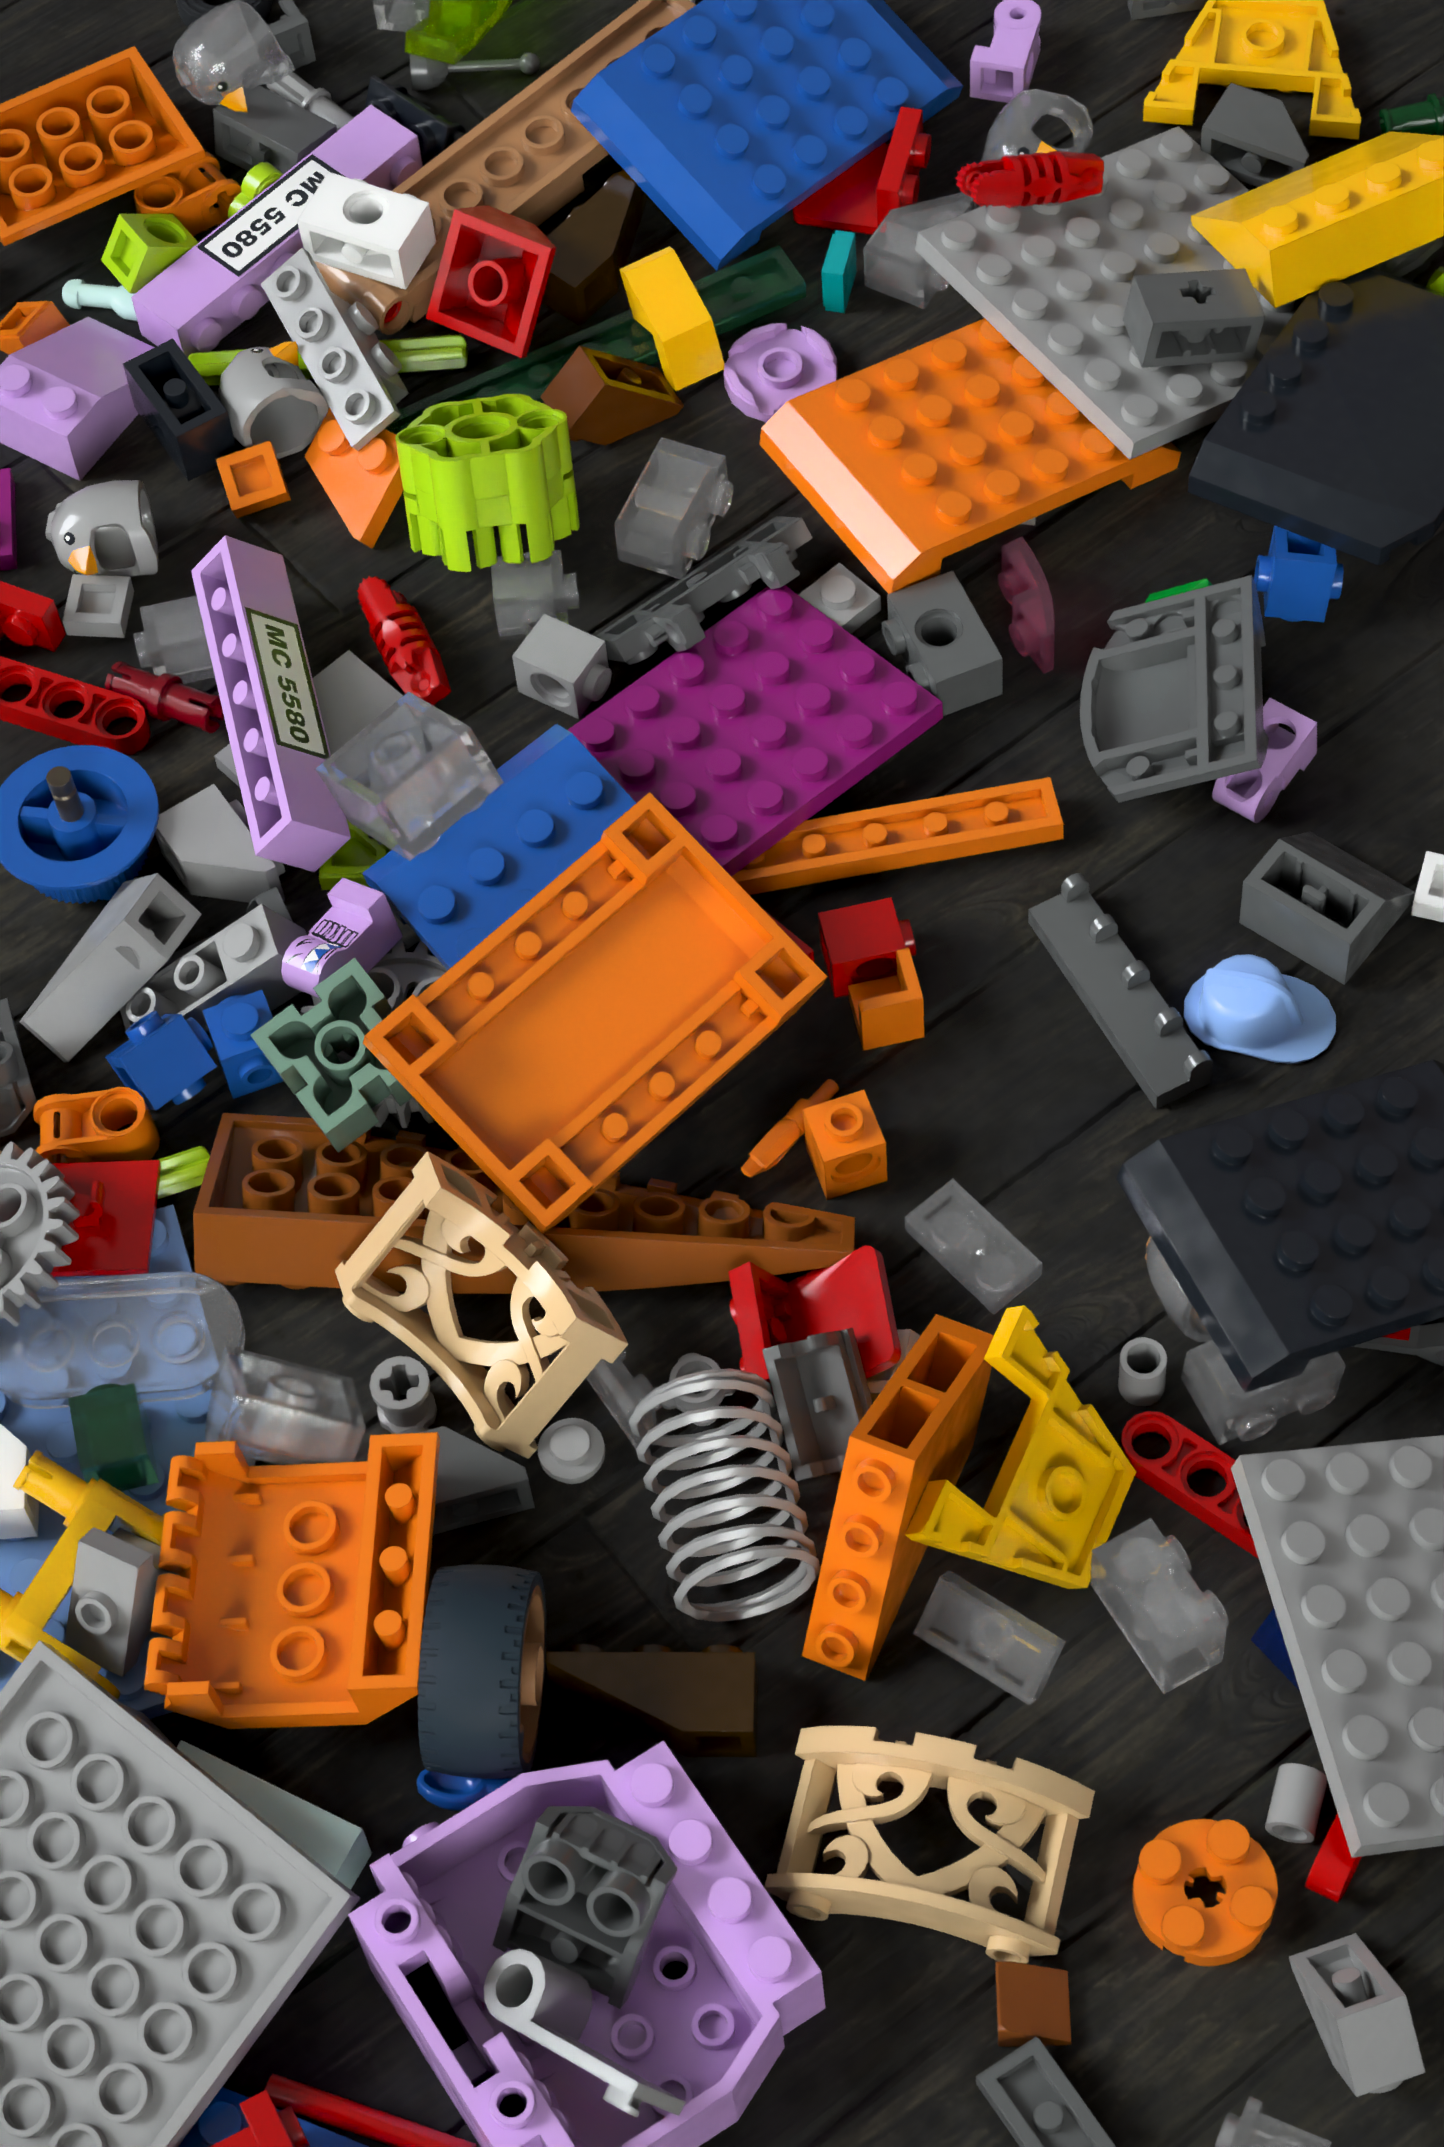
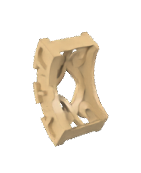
[335,1151,628,1459]
[764,1726,1095,1964]

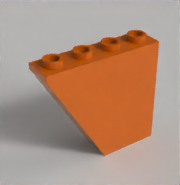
[802,1314,994,1681]

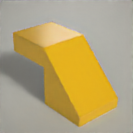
[619,246,725,392]

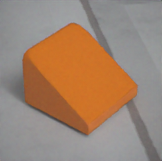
[0,301,70,355]

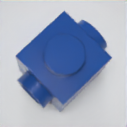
[1254,526,1344,622]
[202,989,284,1099]
[105,1011,217,1111]

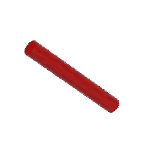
[265,2074,476,2147]

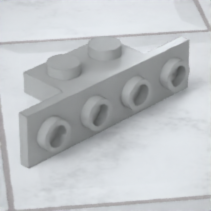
[261,248,409,451]

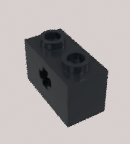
[123,338,237,482]

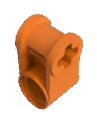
[134,152,241,236]
[33,1087,160,1163]

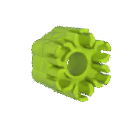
[396,394,580,572]

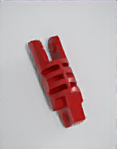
[955,151,1104,208]
[357,576,451,711]

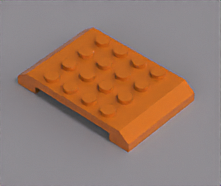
[760,318,1181,594]
[363,792,827,1234]

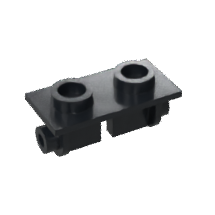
[364,75,466,166]

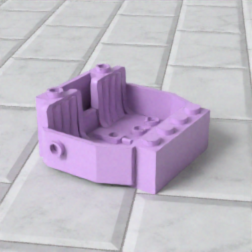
[348,1740,826,2147]

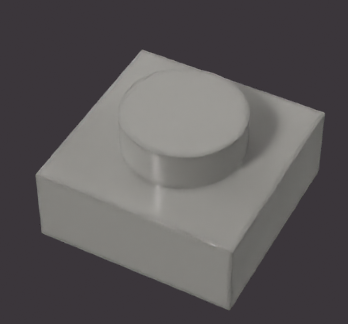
[799,563,881,634]
[62,574,134,638]

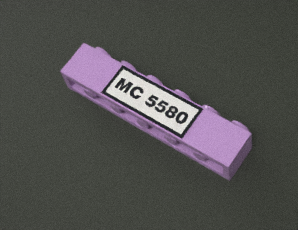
[131,105,423,358]
[191,535,351,872]

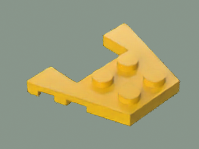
[1143,0,1361,140]
[905,1305,1136,1589]

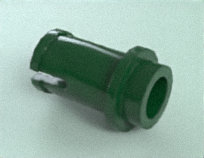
[1379,93,1444,136]

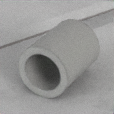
[1118,1337,1167,1406]
[1265,1763,1327,1844]

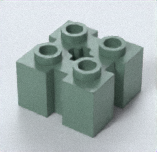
[250,958,413,1153]

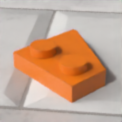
[304,408,403,549]

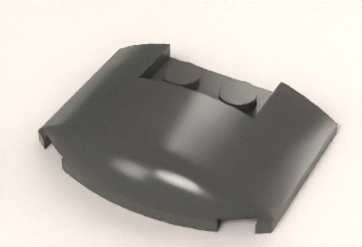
[1080,575,1269,803]

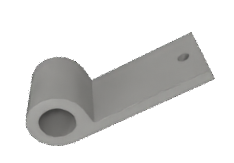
[484,1949,685,2118]

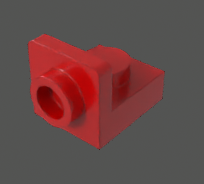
[0,581,66,652]

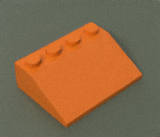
[0,46,206,246]

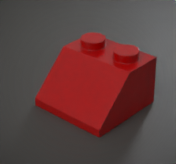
[426,205,556,358]

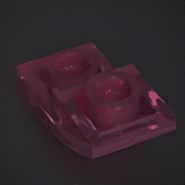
[998,536,1055,674]

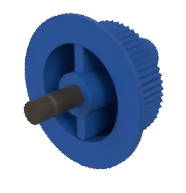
[0,745,159,904]

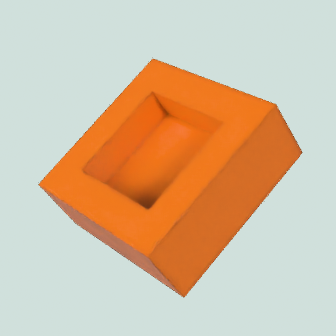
[216,440,291,518]

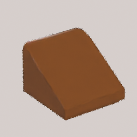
[995,1961,1071,2047]

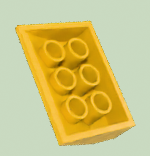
[1191,131,1444,308]

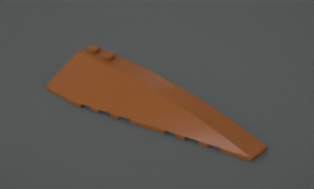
[193,1113,855,1294]

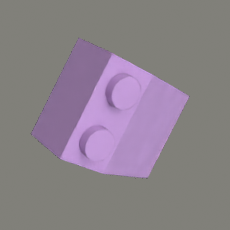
[0,317,155,481]

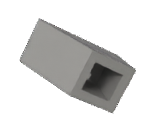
[155,784,285,903]

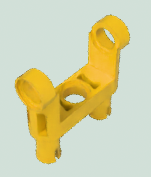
[0,1449,165,1700]

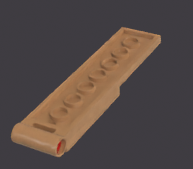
[314,0,695,335]

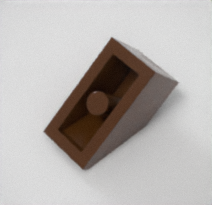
[540,345,684,446]

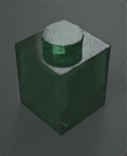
[68,1383,159,1491]

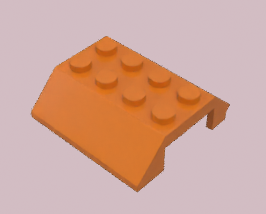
[144,1432,440,1729]

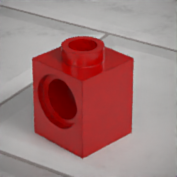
[818,897,916,998]

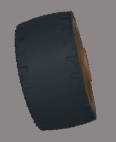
[418,1565,547,1779]

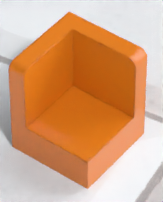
[848,948,925,1051]

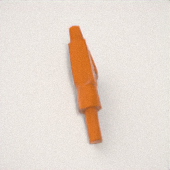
[741,1079,839,1178]

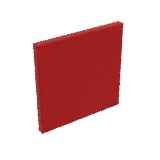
[50,1160,161,1277]

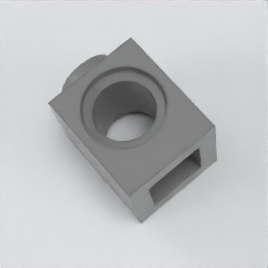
[512,614,612,719]

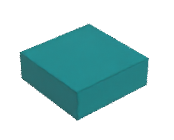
[821,230,857,313]

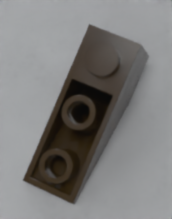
[542,169,647,326]
[546,1644,759,1757]

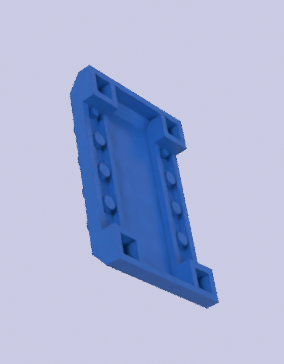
[571,0,963,271]
[362,724,636,970]

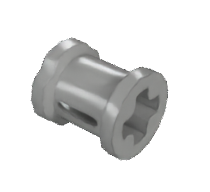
[369,1356,437,1434]

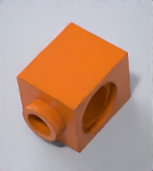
[803,1090,888,1200]

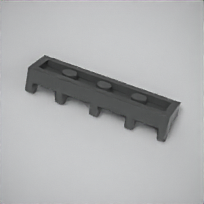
[1028,873,1213,1109]

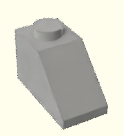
[1289,1933,1425,2097]

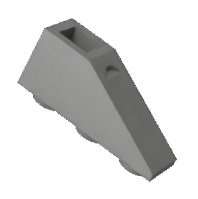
[20,873,202,1062]
[120,904,307,1040]

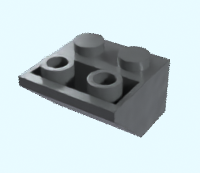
[1239,831,1416,985]

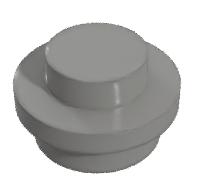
[538,1418,605,1484]

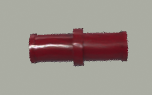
[105,661,224,733]

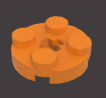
[1133,1819,1278,1966]

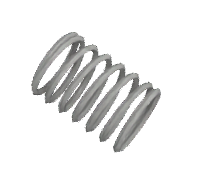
[628,1368,820,1622]

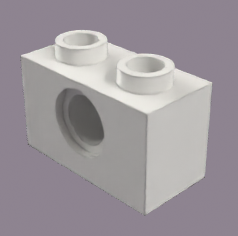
[297,172,436,290]

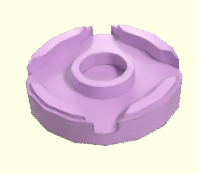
[724,323,837,422]

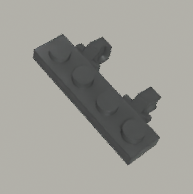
[595,516,812,665]

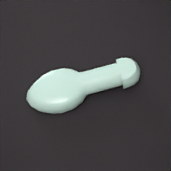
[62,279,138,322]

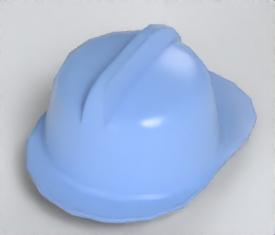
[1184,954,1336,1064]

